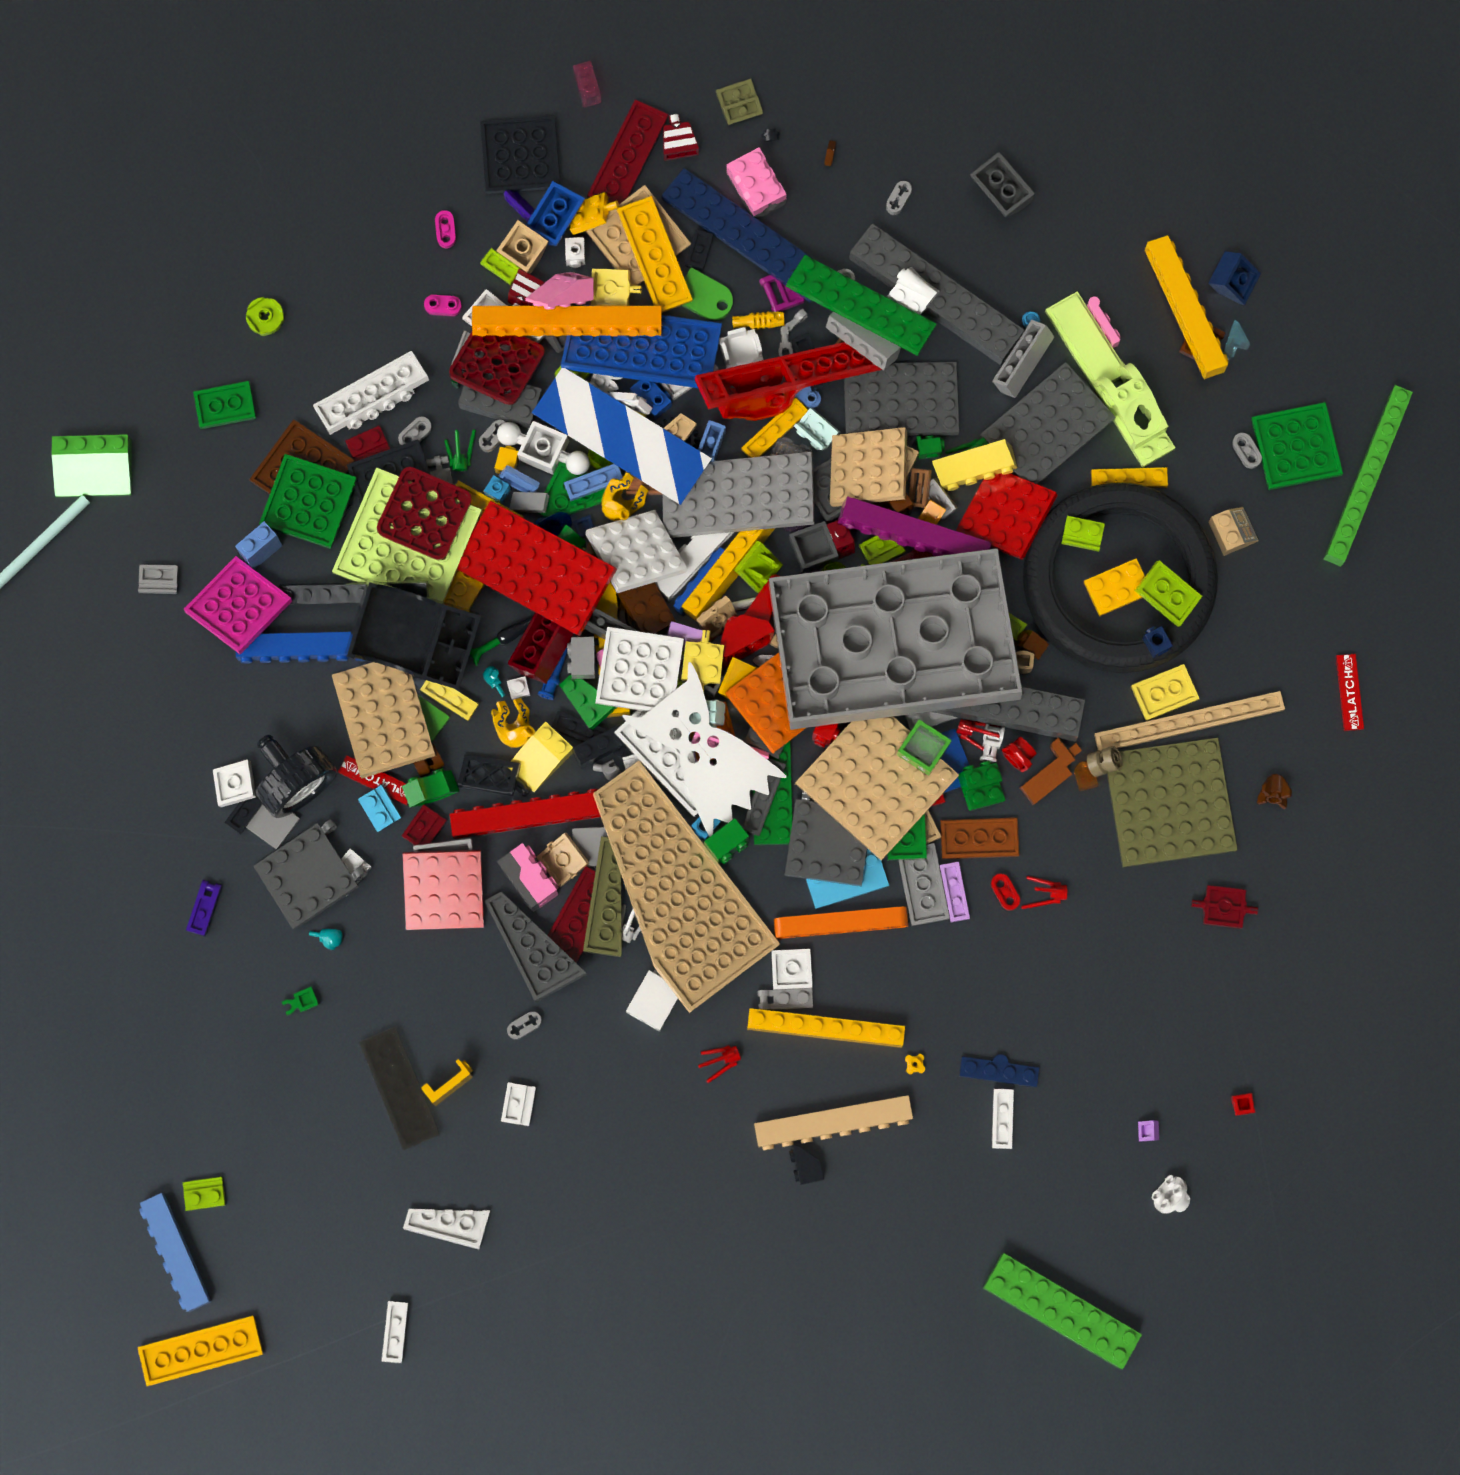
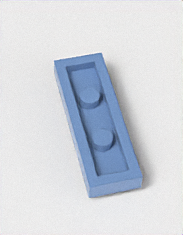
[564,464,623,501]

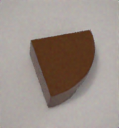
[824,140,836,166]

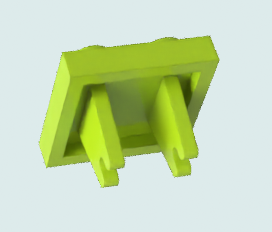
[734,541,783,593]

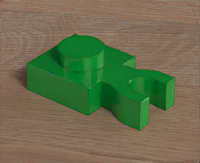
[282,987,319,1016]

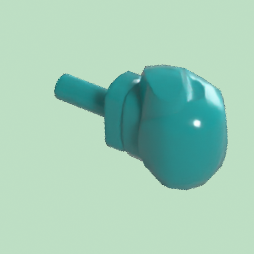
[483,666,505,697]
[309,929,343,950]

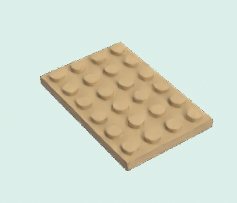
[332,662,436,779]

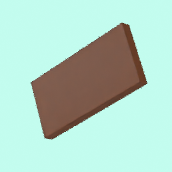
[940,818,1019,859]

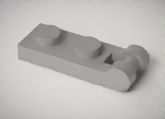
[758,988,813,1010]

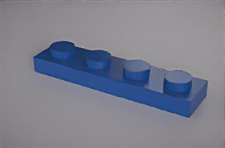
[674,547,725,616]

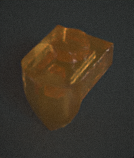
[1074,761,1098,791]

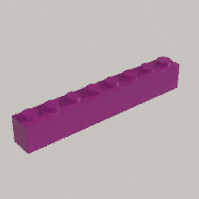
[838,496,991,557]

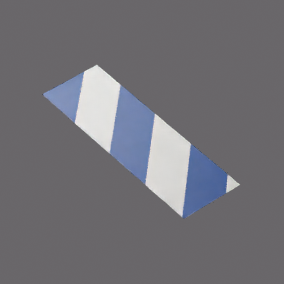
[532,368,712,505]

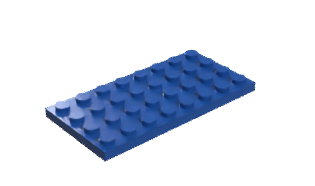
[561,303,722,388]

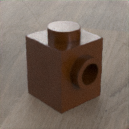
[1014,630,1049,660]

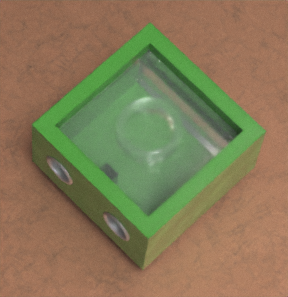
[897,719,952,776]

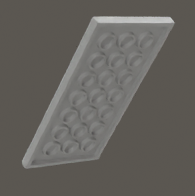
[663,452,815,538]

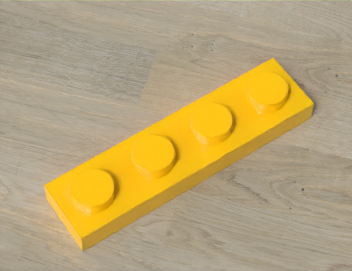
[741,398,808,458]
[1091,467,1168,488]

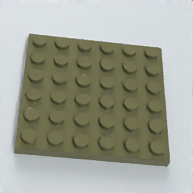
[1107,738,1237,868]

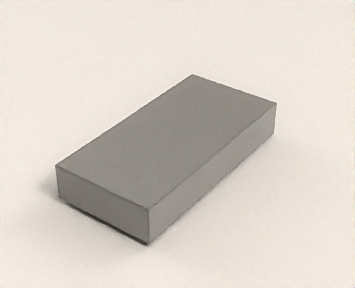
[509,492,549,513]

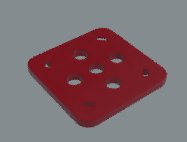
[449,332,545,405]
[377,467,472,561]

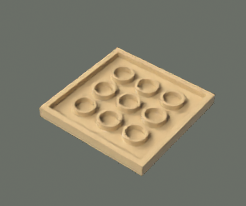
[586,185,691,286]
[830,427,907,507]

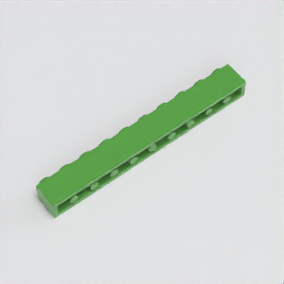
[1323,385,1413,567]

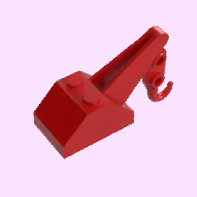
[720,575,780,670]

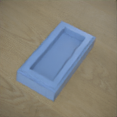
[498,465,540,492]

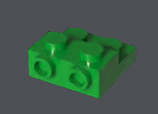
[958,761,1006,811]

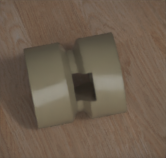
[1087,746,1123,777]

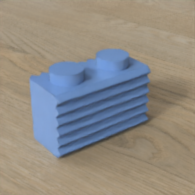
[698,420,726,462]

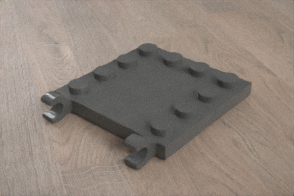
[785,791,867,887]
[254,819,367,930]

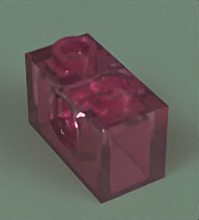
[573,61,601,107]

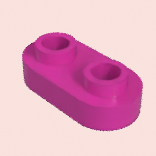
[435,210,456,248]
[424,295,462,316]

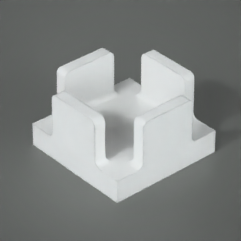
[719,327,764,368]

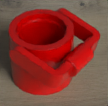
[1001,737,1037,773]

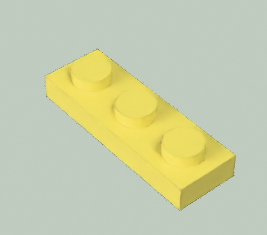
[420,680,479,721]

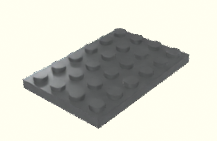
[844,362,959,436]
[980,362,1116,484]

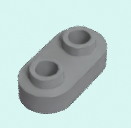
[398,417,432,445]
[1232,433,1262,469]

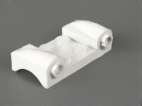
[887,267,940,315]

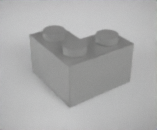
[567,637,596,679]

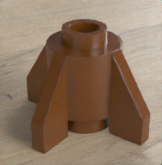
[1257,774,1292,809]

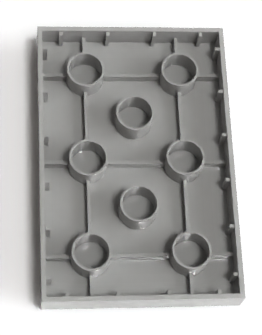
[769,549,1022,730]

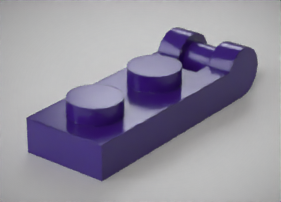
[186,879,222,936]

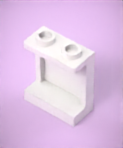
[626,970,678,1031]

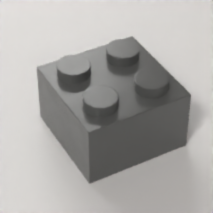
[789,521,839,574]

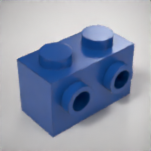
[630,380,672,421]

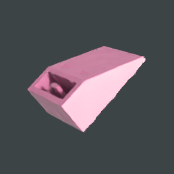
[526,272,594,309]

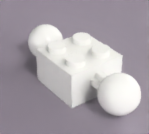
[497,421,590,475]

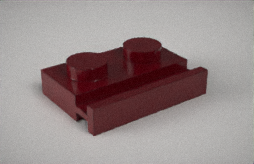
[345,426,390,461]
[402,805,447,845]

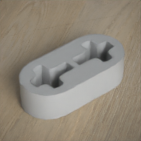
[886,181,912,215]
[479,420,505,452]
[507,1012,542,1040]

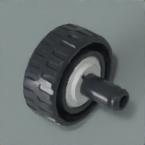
[256,735,337,818]

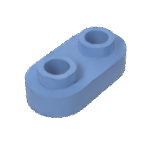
[794,386,821,410]

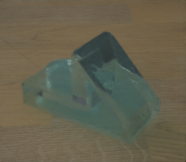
[1223,320,1250,361]

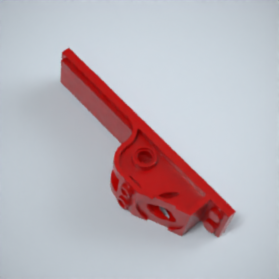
[695,342,882,421]

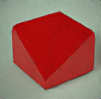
[1231,1093,1255,1116]

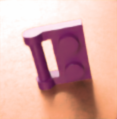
[759,275,804,312]

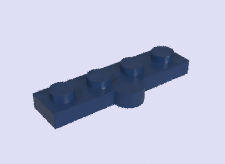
[959,1054,1039,1088]

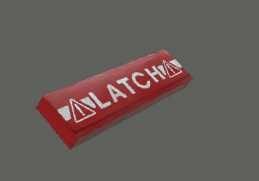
[1336,654,1364,731]
[338,755,408,806]

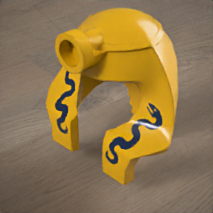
[601,473,648,521]
[491,698,535,748]

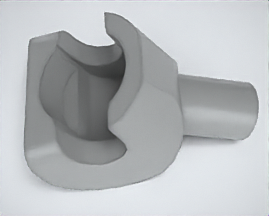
[593,759,621,781]

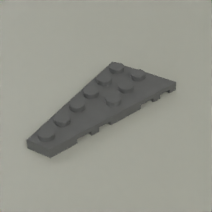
[485,892,587,1002]

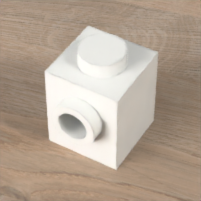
[565,237,585,268]

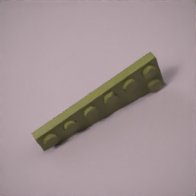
[583,837,622,957]

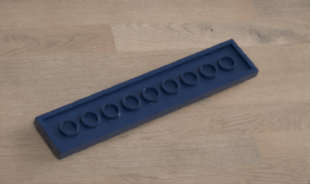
[661,169,815,303]

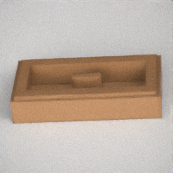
[909,468,932,508]

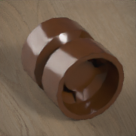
[413,744,445,777]

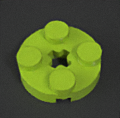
[246,297,284,336]

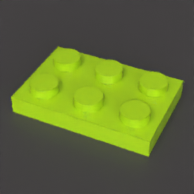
[1134,560,1202,627]

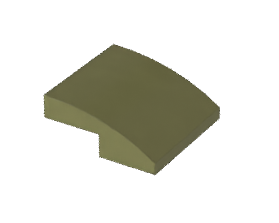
[715,79,763,125]

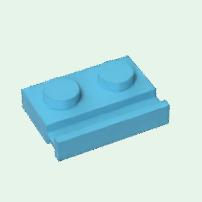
[358,784,402,832]

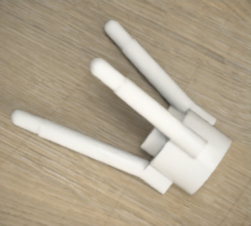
[621,904,641,943]

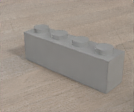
[826,312,901,370]
[992,320,1055,398]

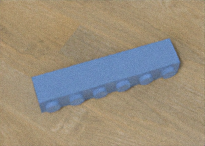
[139,1193,212,1312]

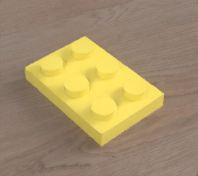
[1131,664,1199,721]

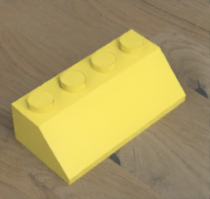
[932,439,1017,491]

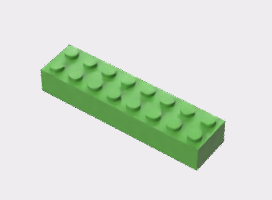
[983,1253,1142,1369]

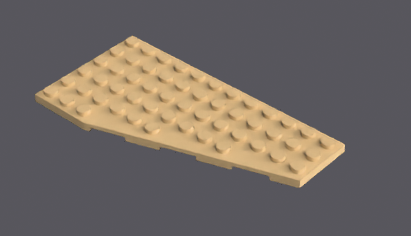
[593,761,780,1013]

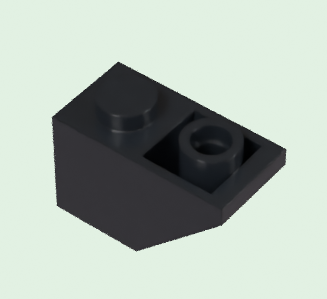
[789,1145,824,1186]

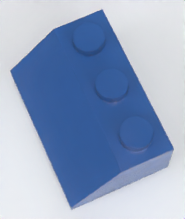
[526,181,585,246]

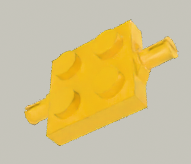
[570,192,619,235]

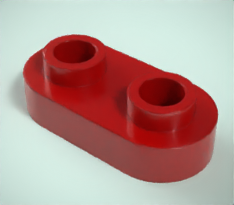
[991,874,1020,911]

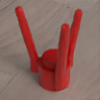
[956,719,1000,751]
[1021,876,1067,909]
[698,1045,741,1083]

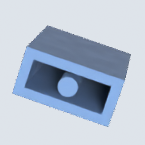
[235,521,282,570]

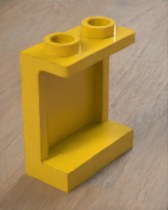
[421,1059,473,1106]

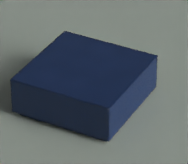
[572,515,595,539]

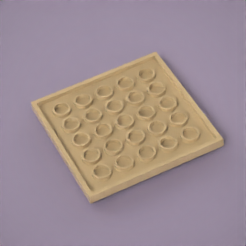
[795,716,959,861]

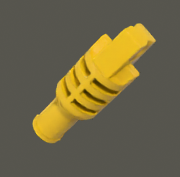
[732,311,785,329]

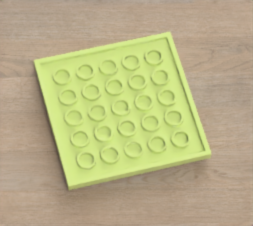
[332,468,482,602]

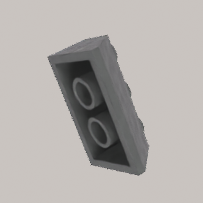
[970,152,1035,217]

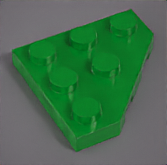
[537,462,605,521]

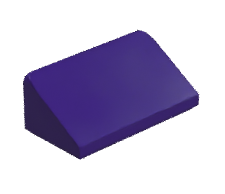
[504,190,535,222]

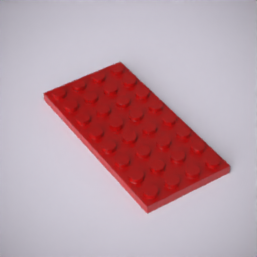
[457,501,617,636]

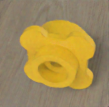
[905,1054,925,1074]

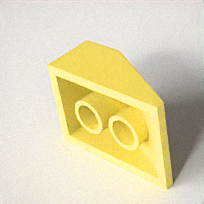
[508,722,573,793]

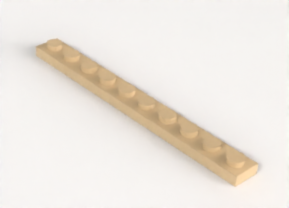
[1094,691,1285,751]

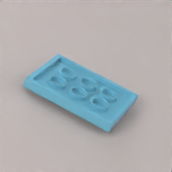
[806,849,889,909]

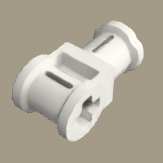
[980,723,1005,763]

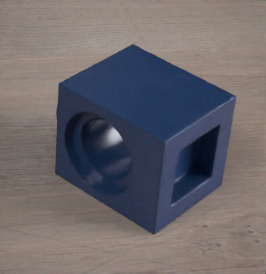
[1142,626,1173,659]

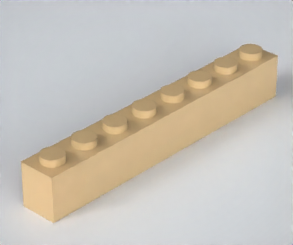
[754,1095,913,1151]

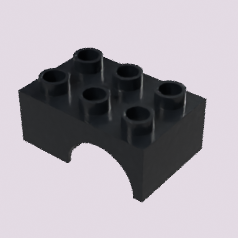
[345,579,481,690]

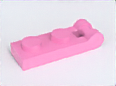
[1087,297,1121,348]

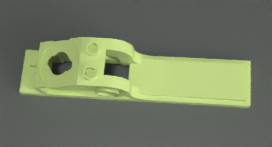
[1045,291,1175,468]

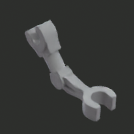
[778,309,808,356]

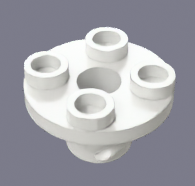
[1152,1175,1190,1213]

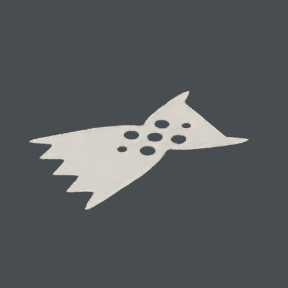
[623,662,786,836]

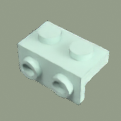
[794,408,840,450]

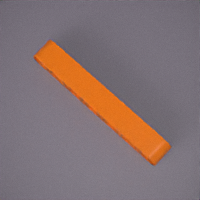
[774,907,908,939]

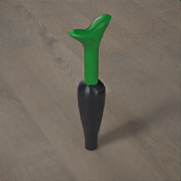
[469,617,533,666]

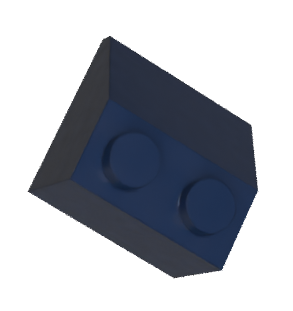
[1209,252,1261,305]

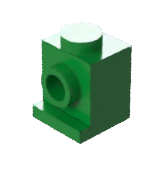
[916,436,945,460]

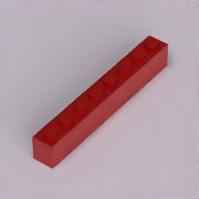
[449,789,601,839]

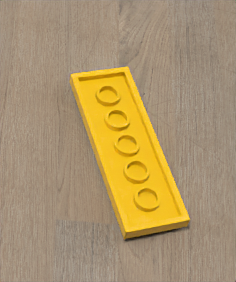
[616,196,693,313]
[137,1316,264,1386]

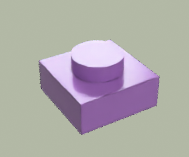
[1138,1120,1159,1142]

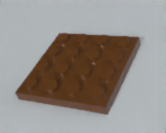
[249,419,355,494]

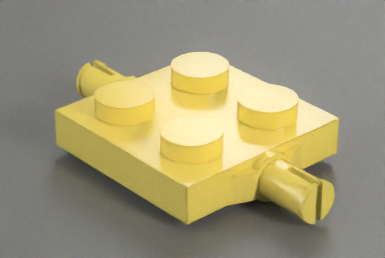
[591,269,642,306]
[682,630,724,693]

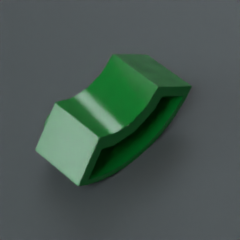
[402,769,460,808]

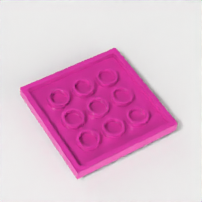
[184,556,292,655]

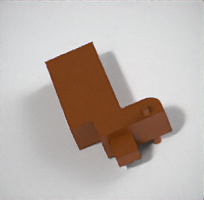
[1019,738,1082,805]

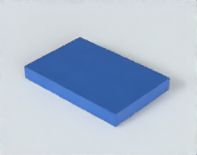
[941,728,970,793]

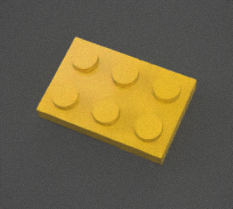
[1083,558,1145,617]

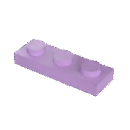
[939,862,970,923]

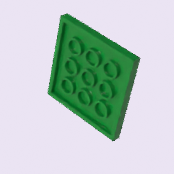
[1251,402,1343,490]
[259,454,357,549]

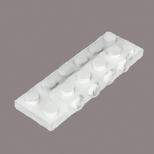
[313,351,429,435]

